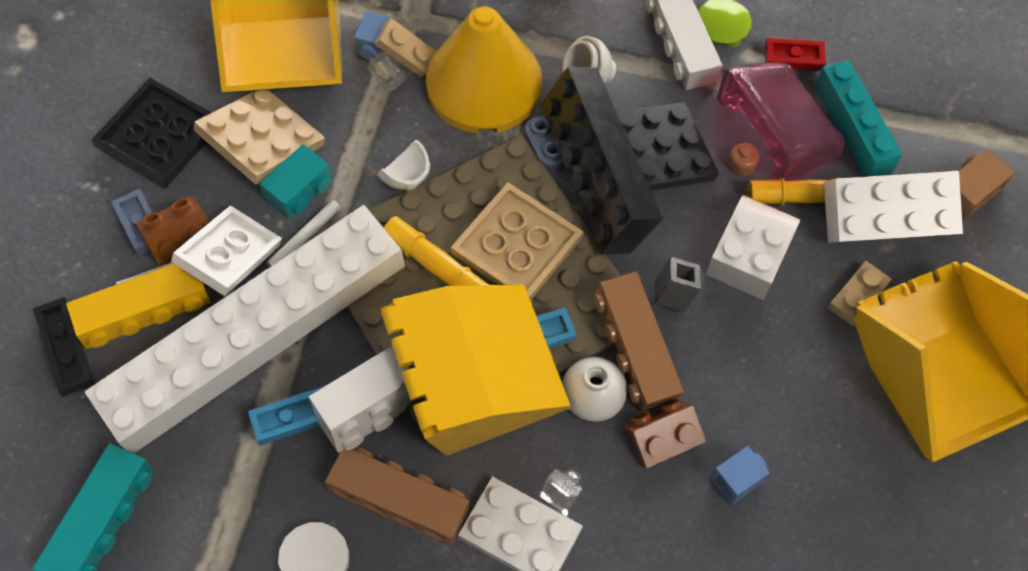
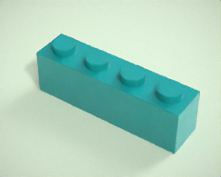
[814,60,903,177]
[32,443,153,571]

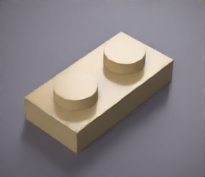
[375,18,436,77]
[828,261,892,327]

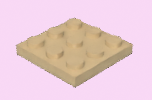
[194,89,325,185]
[451,182,584,301]

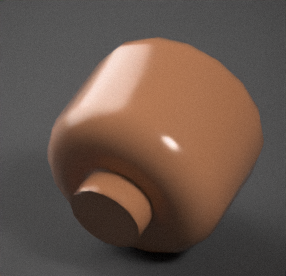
[727,143,760,176]

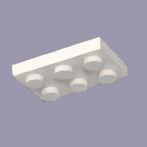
[171,205,282,296]
[458,476,583,571]

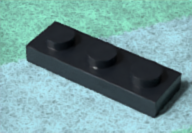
[33,297,95,397]

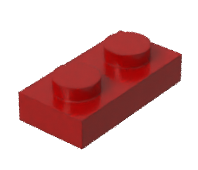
[765,38,826,71]

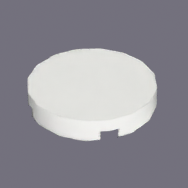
[278,522,350,571]

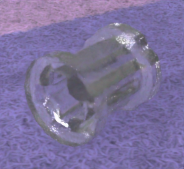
[368,52,406,91]

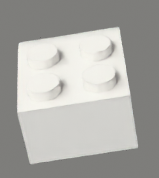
[706,195,800,300]
[308,346,410,453]

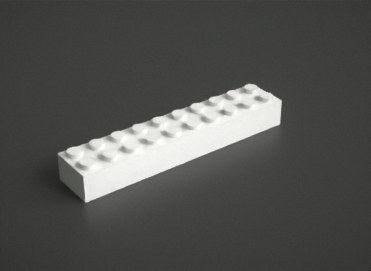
[85,205,405,454]

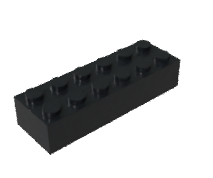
[540,66,663,255]

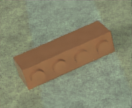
[594,271,684,412]
[325,447,470,547]

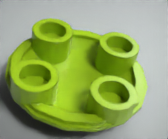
[698,0,752,47]

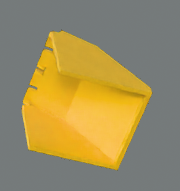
[210,0,342,92]
[852,261,1028,462]
[380,285,571,456]

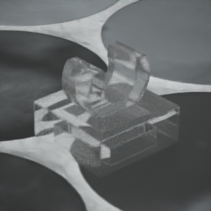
[539,468,583,516]

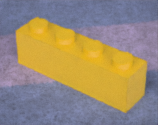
[66,264,211,349]

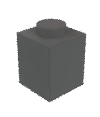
[655,257,701,312]

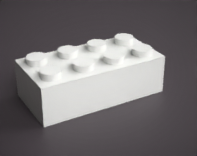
[824,171,963,243]

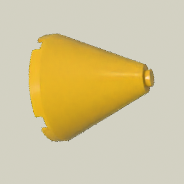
[426,7,542,134]

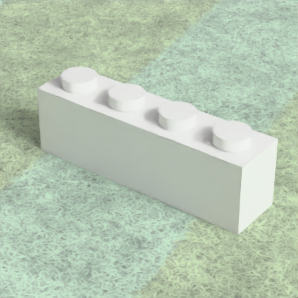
[645,0,722,90]

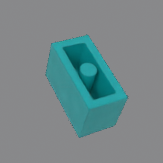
[259,144,333,220]

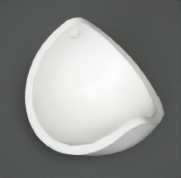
[376,140,430,191]

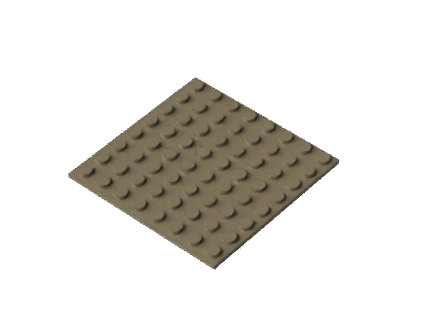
[308,135,621,446]

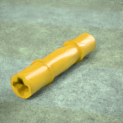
[747,177,841,206]
[384,216,489,286]

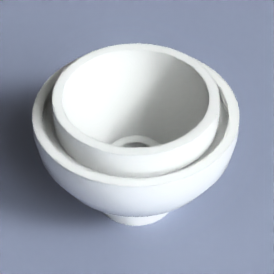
[563,36,616,84]
[562,357,627,422]

